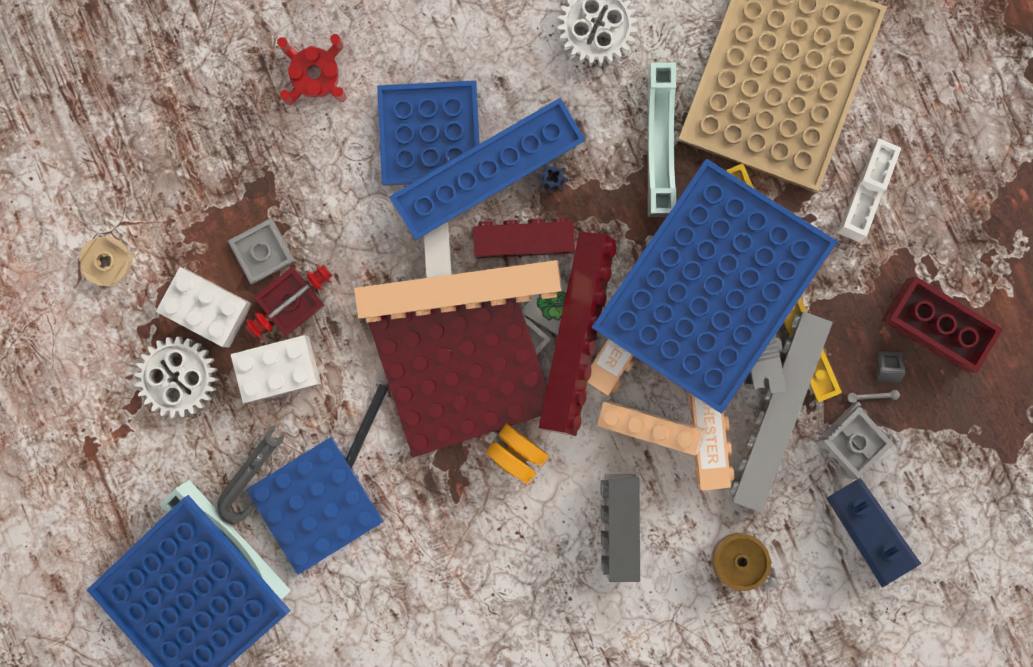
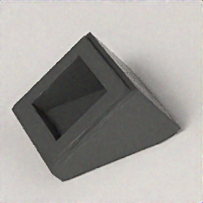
[876,351,906,382]

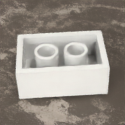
[156,267,253,348]
[231,335,321,403]

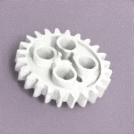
[557,0,638,66]
[134,337,218,418]

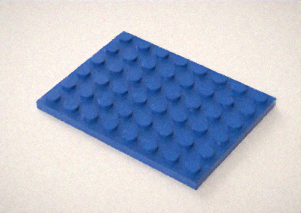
[592,159,838,414]

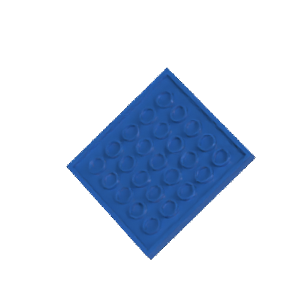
[87,495,291,667]

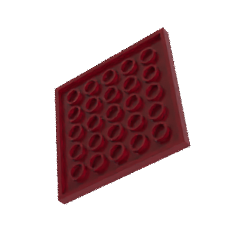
[368,298,547,458]

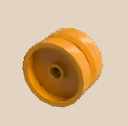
[485,424,550,485]

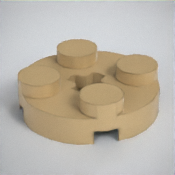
[79,237,133,287]

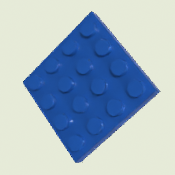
[377,80,480,186]
[246,437,384,575]

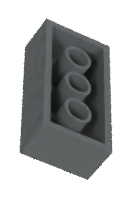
[600,474,640,582]

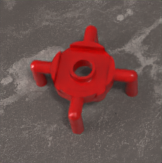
[277,34,347,105]

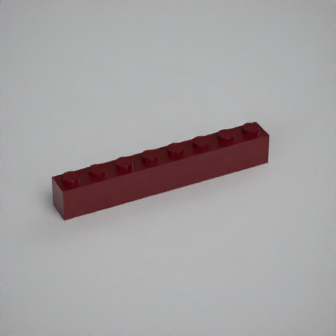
[538,232,617,436]

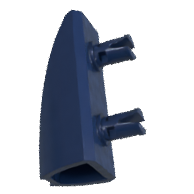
[827,478,921,588]

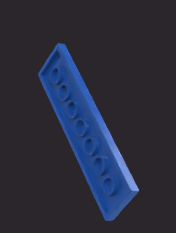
[389,97,586,241]

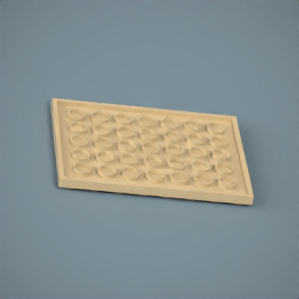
[678,0,887,193]

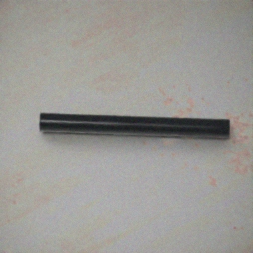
[346,384,389,469]

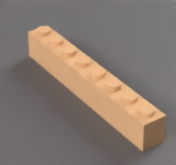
[354,260,562,323]

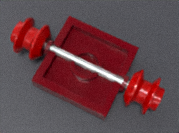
[245,264,333,339]

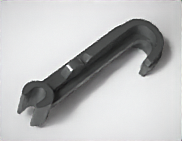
[217,425,285,522]

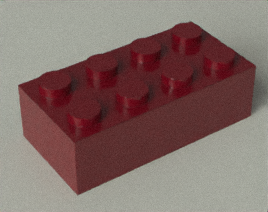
[881,276,1003,373]

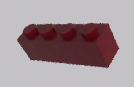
[473,217,575,259]

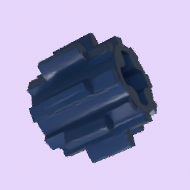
[537,162,568,194]

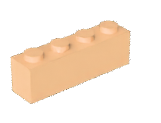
[597,401,705,456]

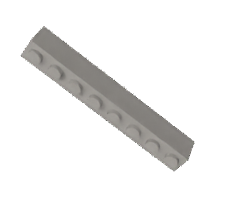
[729,312,833,513]

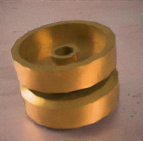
[711,532,771,591]

